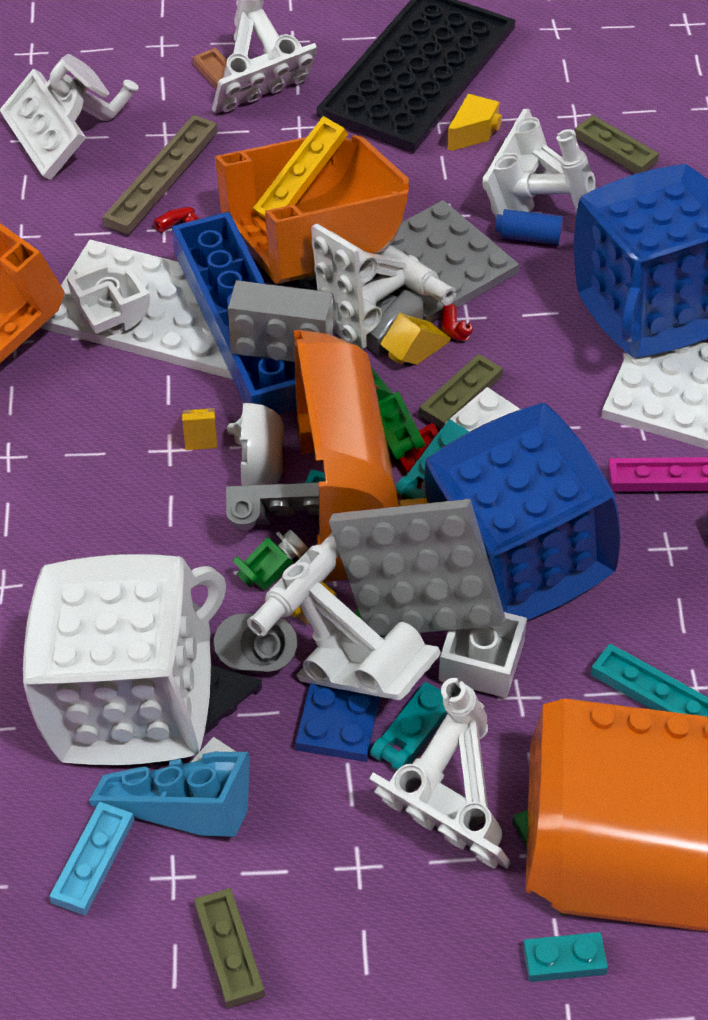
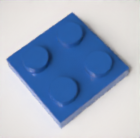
[295,683,380,762]

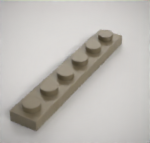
[103,115,218,235]

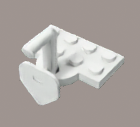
[0,54,139,180]

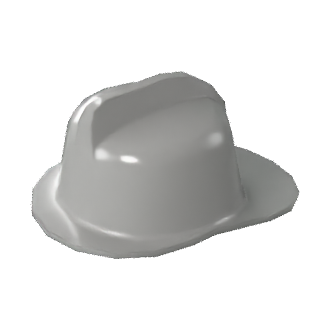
[214,613,297,672]

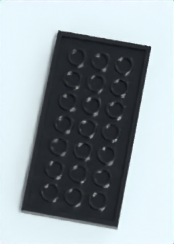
[317,0,515,152]

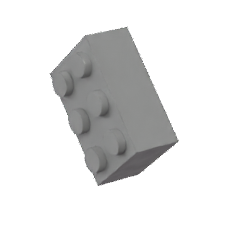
[228,280,333,362]

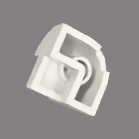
[67,264,150,334]
[241,403,284,486]

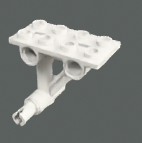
[212,0,318,114]
[482,109,596,218]
[311,224,456,350]
[247,533,441,700]
[369,678,511,869]

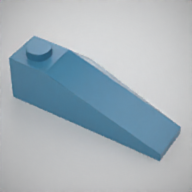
[89,751,250,837]

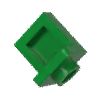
[232,537,293,591]

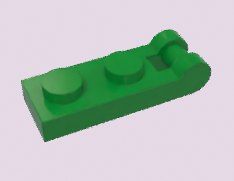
[378,391,426,460]

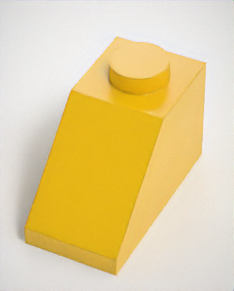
[447,94,502,151]
[380,313,451,365]

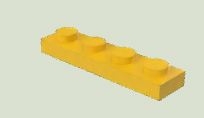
[253,116,348,219]

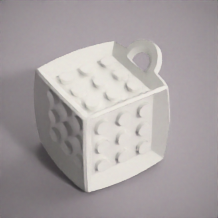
[23,554,226,765]

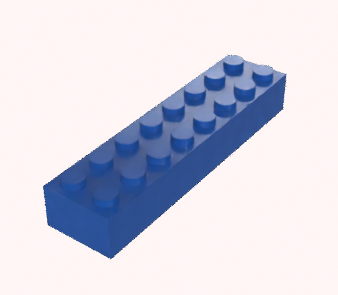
[172,212,296,415]

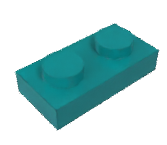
[523,932,608,982]

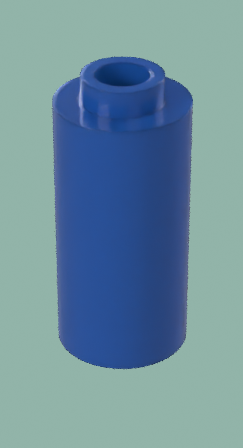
[495,209,563,246]

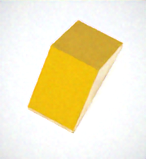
[182,408,218,450]

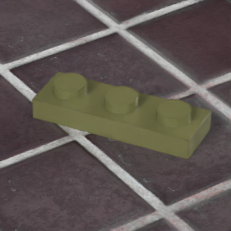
[575,115,659,174]
[419,353,503,429]
[194,888,265,1009]

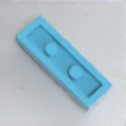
[49,802,135,916]

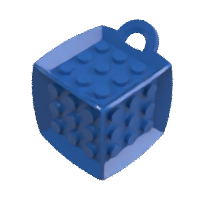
[574,164,708,358]
[425,403,621,620]

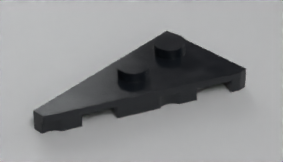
[150,665,262,770]

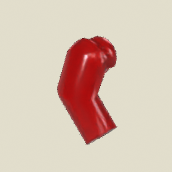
[153,206,199,233]
[442,304,473,341]

